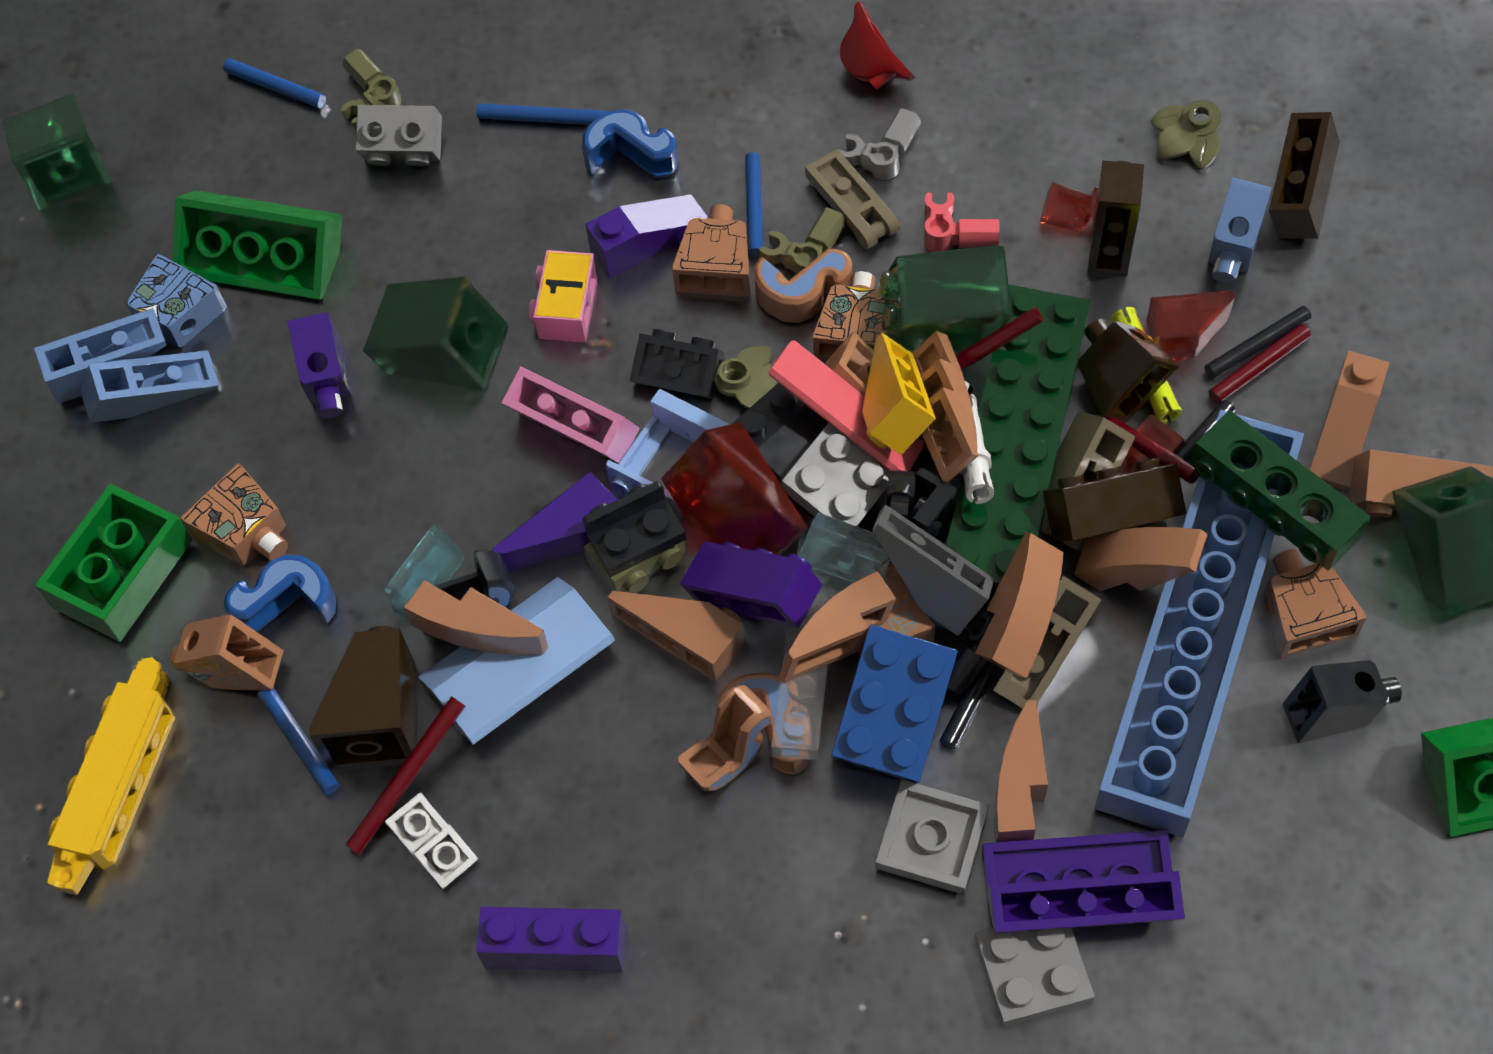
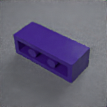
[680,541,823,628]
[476,907,626,972]

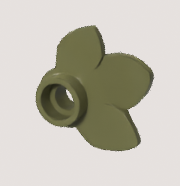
[1150,100,1221,170]
[714,346,778,409]

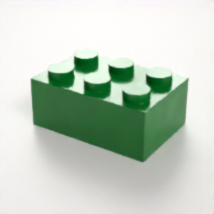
[35,483,193,642]

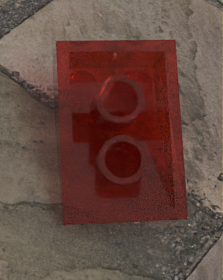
[661,422,808,555]

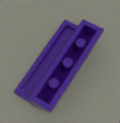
[982,830,1185,934]

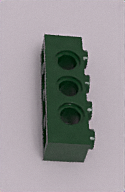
[1190,410,1371,571]

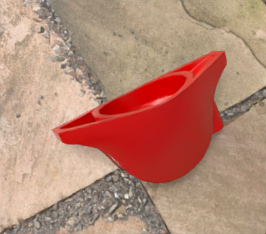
[840,1,915,90]

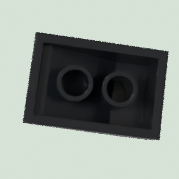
[724,383,829,526]

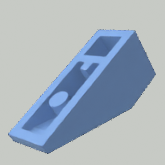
[34,308,166,404]
[79,350,219,423]

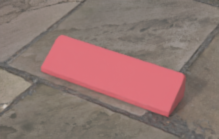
[768,340,923,471]

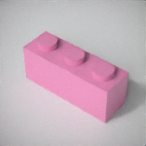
[501,366,640,464]

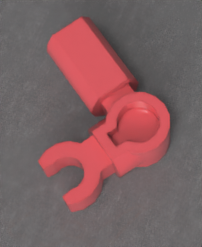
[924,193,999,253]

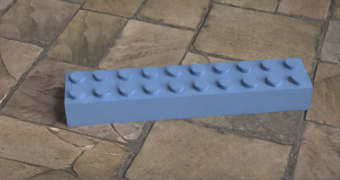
[1094,410,1304,838]

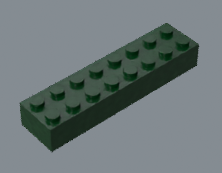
[946,284,1091,605]

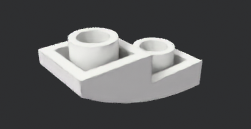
[385,792,478,889]

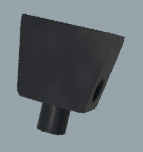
[1283,660,1402,743]

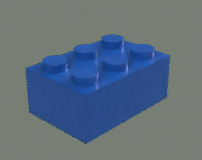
[830,624,958,784]

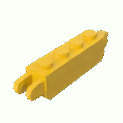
[47,657,175,895]

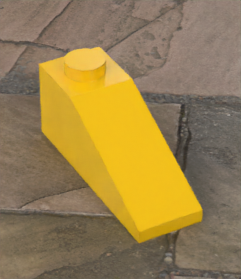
[862,333,936,455]

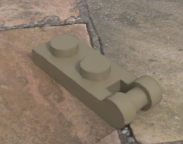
[805,149,900,250]

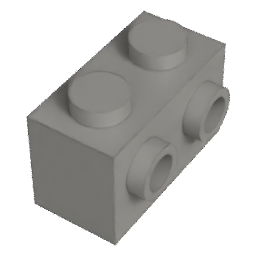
[356,105,442,166]

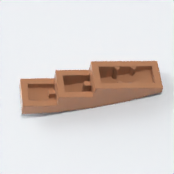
[912,331,978,482]

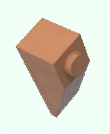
[1309,350,1390,491]
[1351,449,1493,517]
[608,591,746,682]

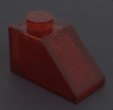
[1146,290,1235,362]

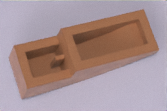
[1074,527,1207,592]
[975,532,1064,679]
[779,571,897,683]
[404,580,548,655]
[994,700,1048,842]

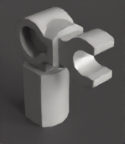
[838,108,921,181]

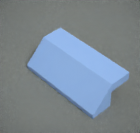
[418,577,615,744]

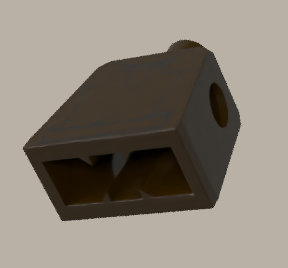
[1078,319,1180,422]

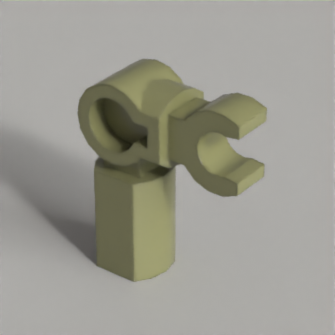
[340,49,402,131]
[759,207,846,275]

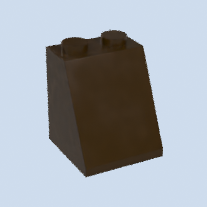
[309,626,417,769]

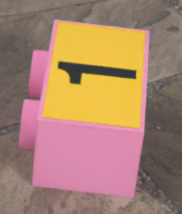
[529,250,598,343]

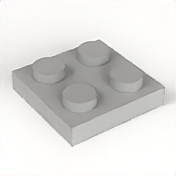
[777,423,889,541]
[875,779,989,894]
[974,928,1095,1027]

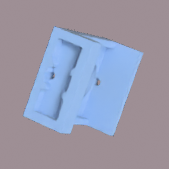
[606,389,730,521]

